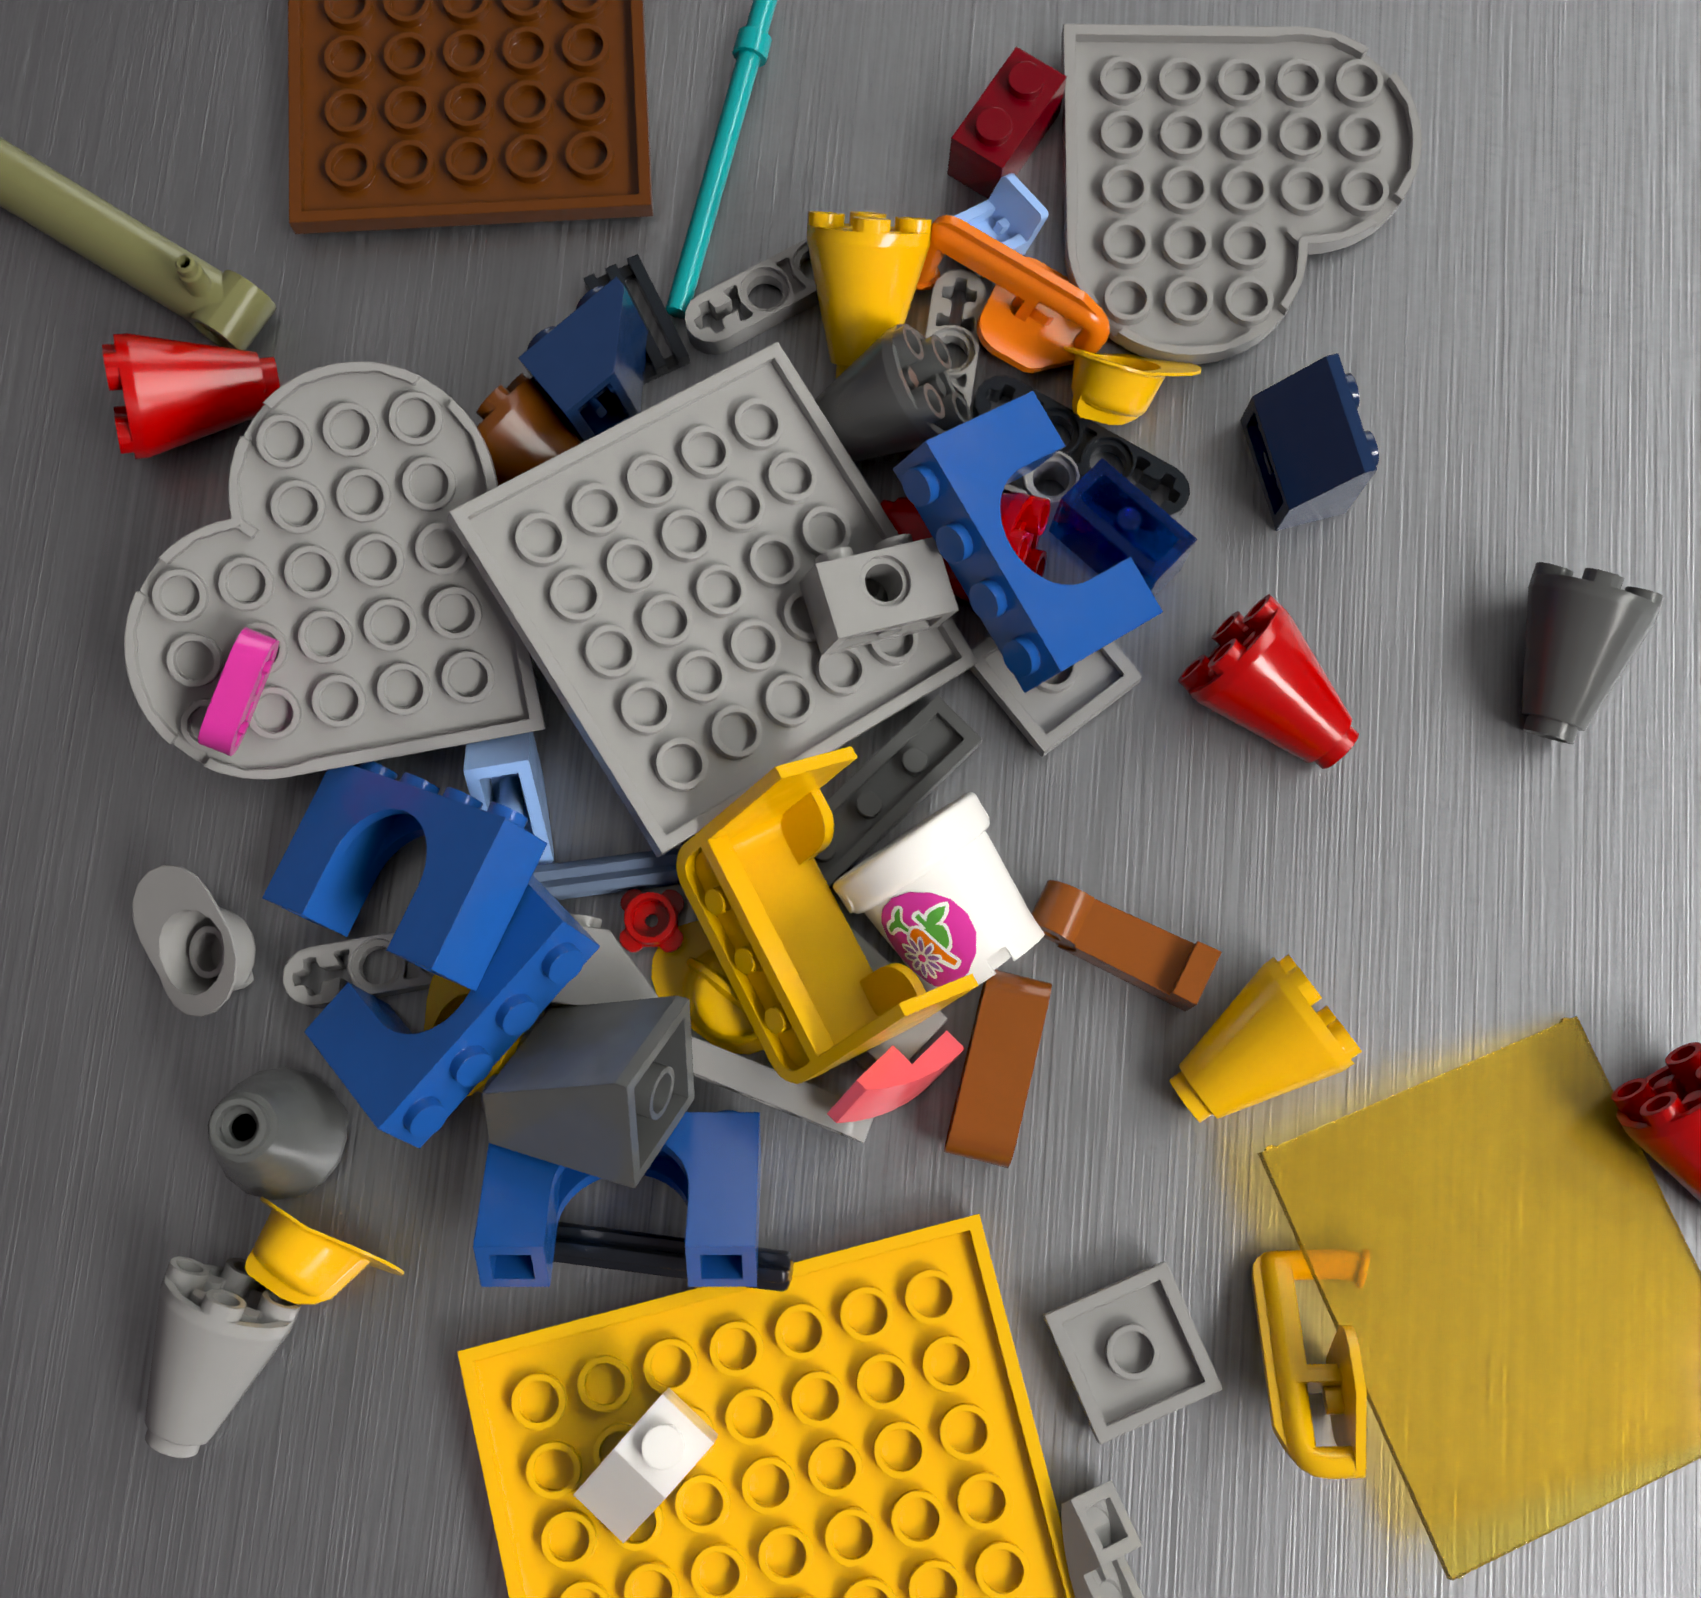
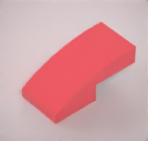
[827,1030,966,1123]

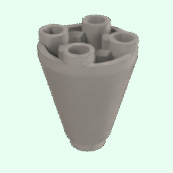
[145,1257,301,1458]

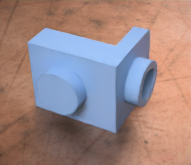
[955,173,1049,277]

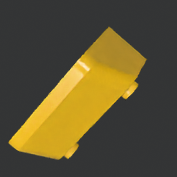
[676,746,979,1084]

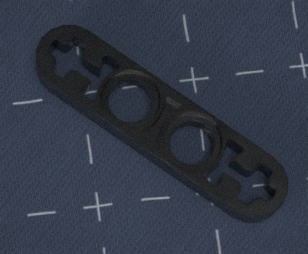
[973,375,1190,526]

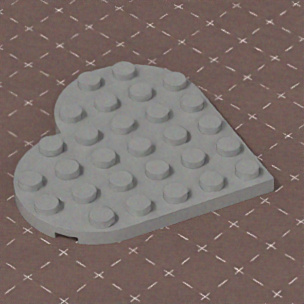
[1061,24,1422,365]
[124,361,546,779]

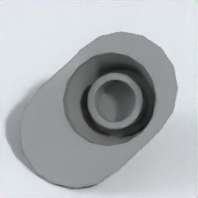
[132,865,256,1017]

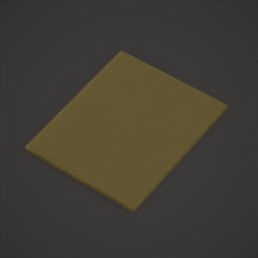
[1258,1016,1701,1581]

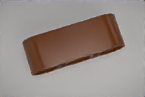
[944,969,1052,1168]

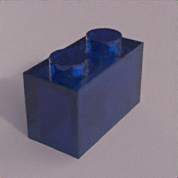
[1049,458,1198,597]

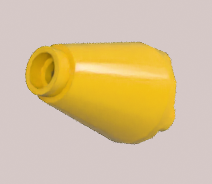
[806,211,932,379]
[1169,954,1362,1123]

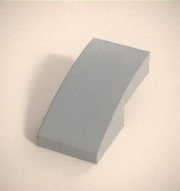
[1061,1480,1144,1598]

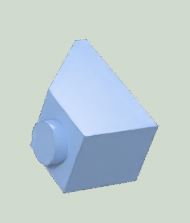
[463,732,555,866]

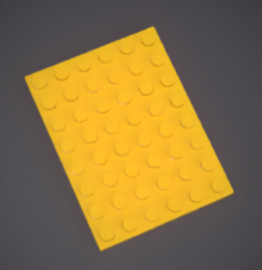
[457,1214,1075,1598]

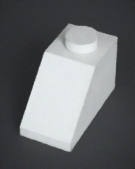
[574,1388,718,1543]

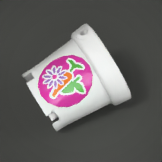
[833,792,1045,992]

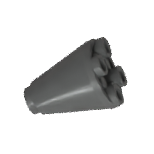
[815,324,972,462]
[1521,562,1664,744]
[207,1067,349,1200]

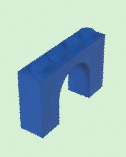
[893,391,1163,693]
[262,761,548,992]
[304,875,600,1149]
[473,1110,761,1287]

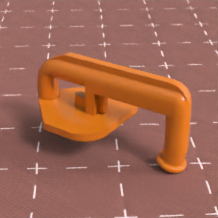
[916,215,1110,373]

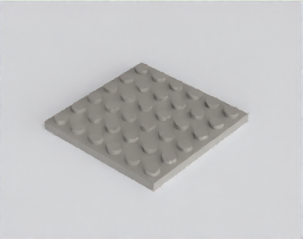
[447,342,978,858]

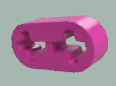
[198,627,279,757]

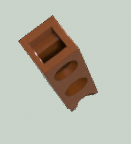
[1031,880,1222,1012]

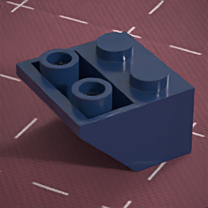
[518,276,648,442]
[1240,353,1379,531]

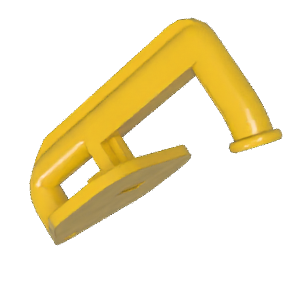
[1251,1249,1369,1479]

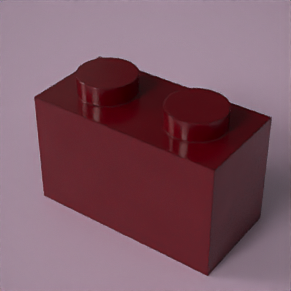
[947,46,1067,199]

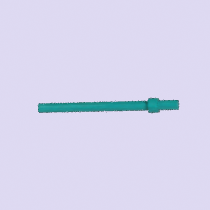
[665,0,778,319]

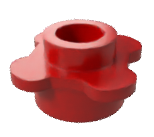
[619,889,684,953]

